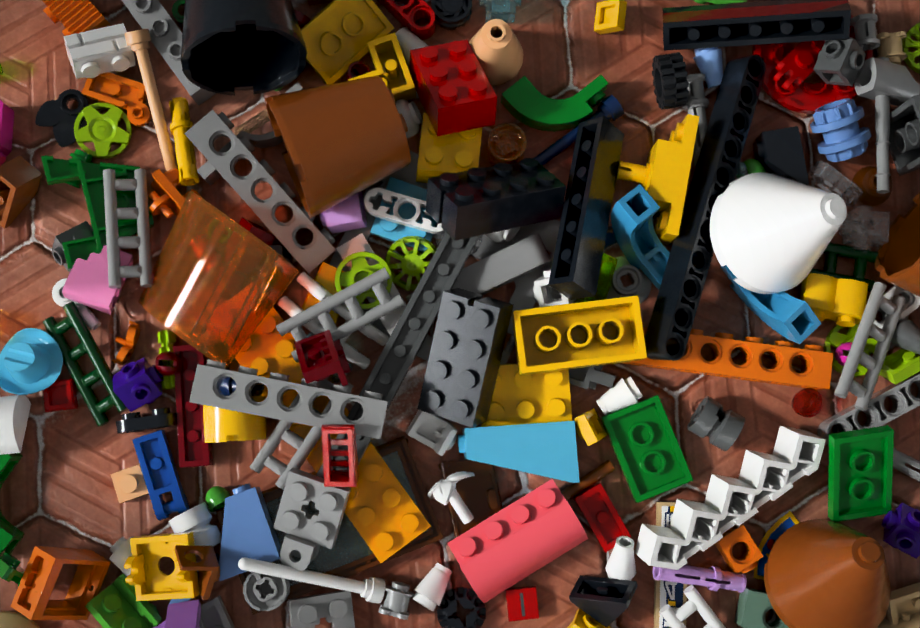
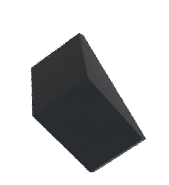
[569,575,638,627]

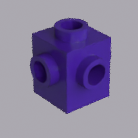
[113,357,164,412]
[882,502,920,559]

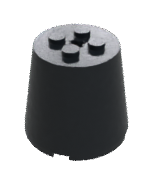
[181,0,307,96]

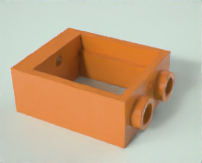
[10,546,111,620]

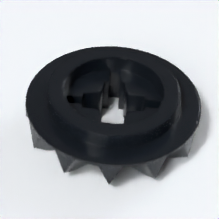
[437,587,486,628]

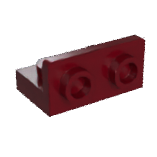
[294,330,351,386]

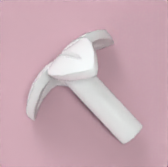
[427,471,475,524]

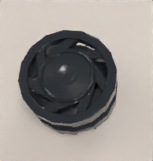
[431,0,472,30]

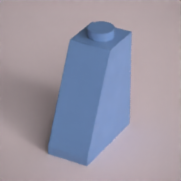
[219,483,281,581]

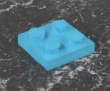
[370,177,438,253]

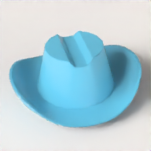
[0,328,63,395]

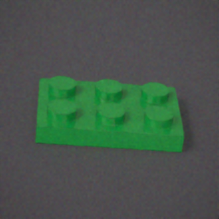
[601,395,693,503]
[828,425,894,522]

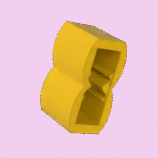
[800,273,868,327]

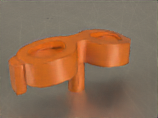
[112,320,141,365]

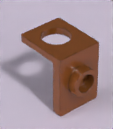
[175,545,220,600]

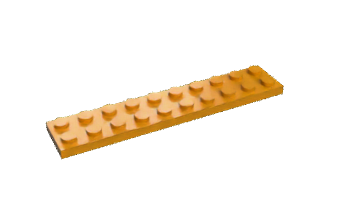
[205,282,431,563]

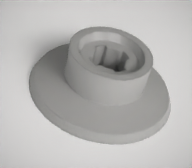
[599,256,652,304]

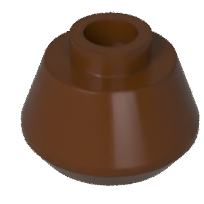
[851,166,892,206]

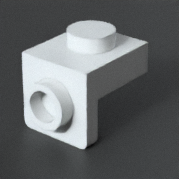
[406,410,457,456]

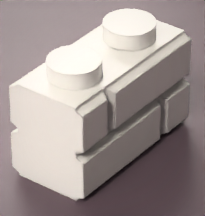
[63,23,136,79]

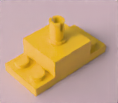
[616,114,700,245]

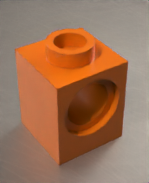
[715,524,764,574]

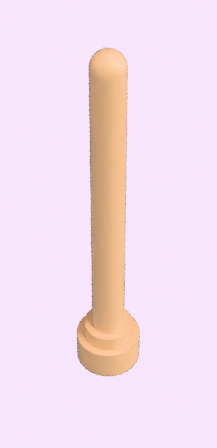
[124,29,178,171]

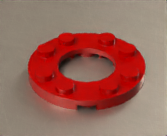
[752,15,873,114]

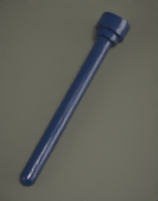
[533,95,624,166]

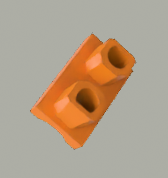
[148,168,203,225]

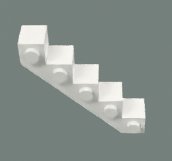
[634,425,826,570]

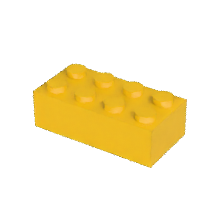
[511,295,647,375]

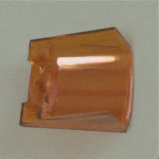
[138,190,299,369]

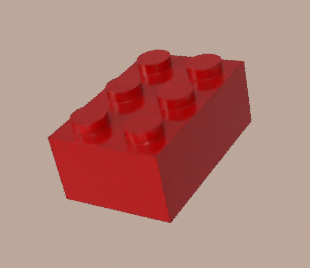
[410,39,497,137]

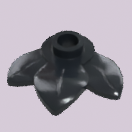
[35,89,88,148]

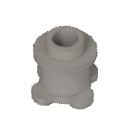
[378,581,414,620]

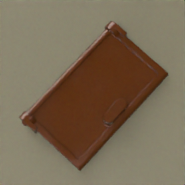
[438,459,503,538]

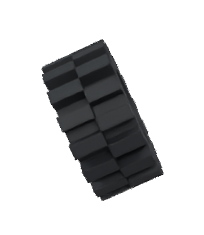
[652,52,689,110]

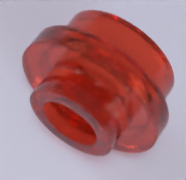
[791,388,822,417]

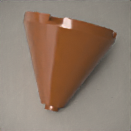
[764,519,891,628]

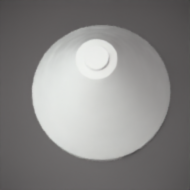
[710,172,847,294]

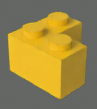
[348,32,416,101]

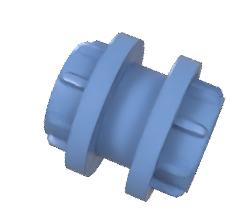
[810,98,872,162]

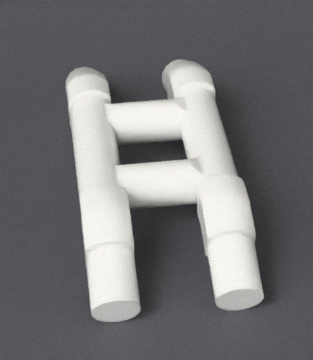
[278,272,389,369]

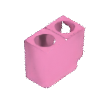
[62,245,133,315]

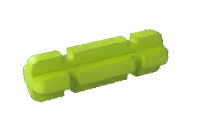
[157,330,176,389]

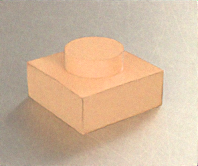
[110,464,149,503]

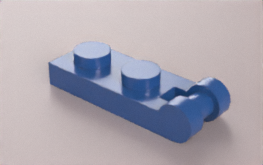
[132,430,190,521]

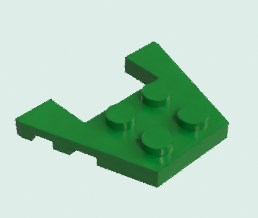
[41,155,154,271]

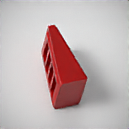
[321,425,359,487]

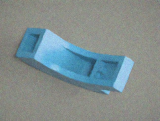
[611,184,670,290]
[720,265,822,344]

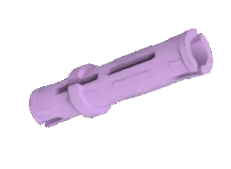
[653,565,747,593]

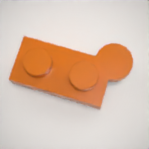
[81,72,152,127]

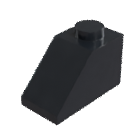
[753,126,809,185]

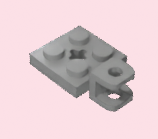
[273,468,351,571]
[288,590,355,628]

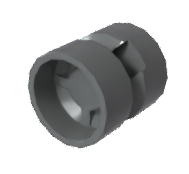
[687,396,745,452]

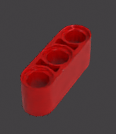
[377,0,436,40]

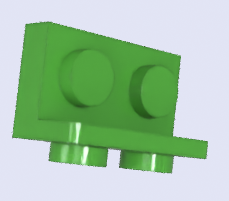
[85,574,162,628]

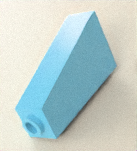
[458,421,580,483]

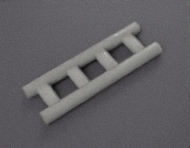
[103,169,153,289]
[276,267,405,363]
[834,282,906,411]
[250,379,354,490]

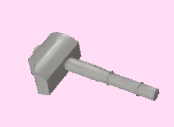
[854,57,920,194]

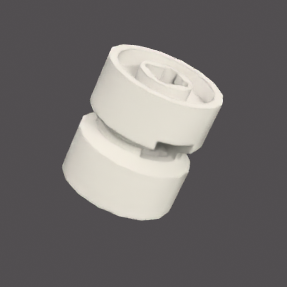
[168,502,222,556]

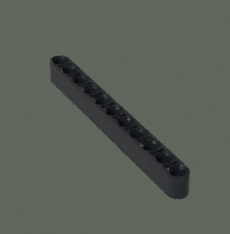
[645,54,766,361]

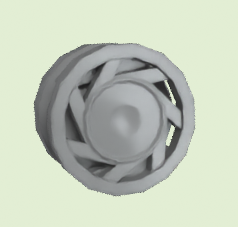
[243,572,290,611]

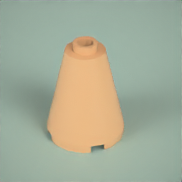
[469,19,523,86]

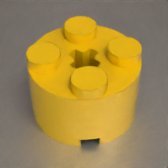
[203,396,267,443]

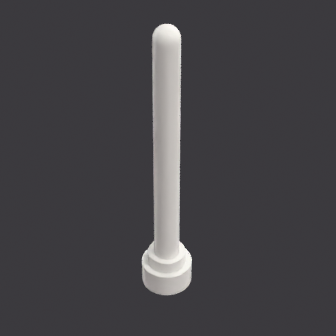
[238,557,386,604]

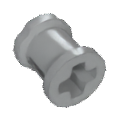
[850,13,881,51]

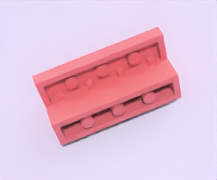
[447,479,588,603]

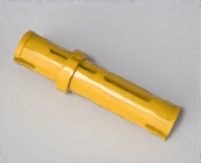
[169,97,199,186]

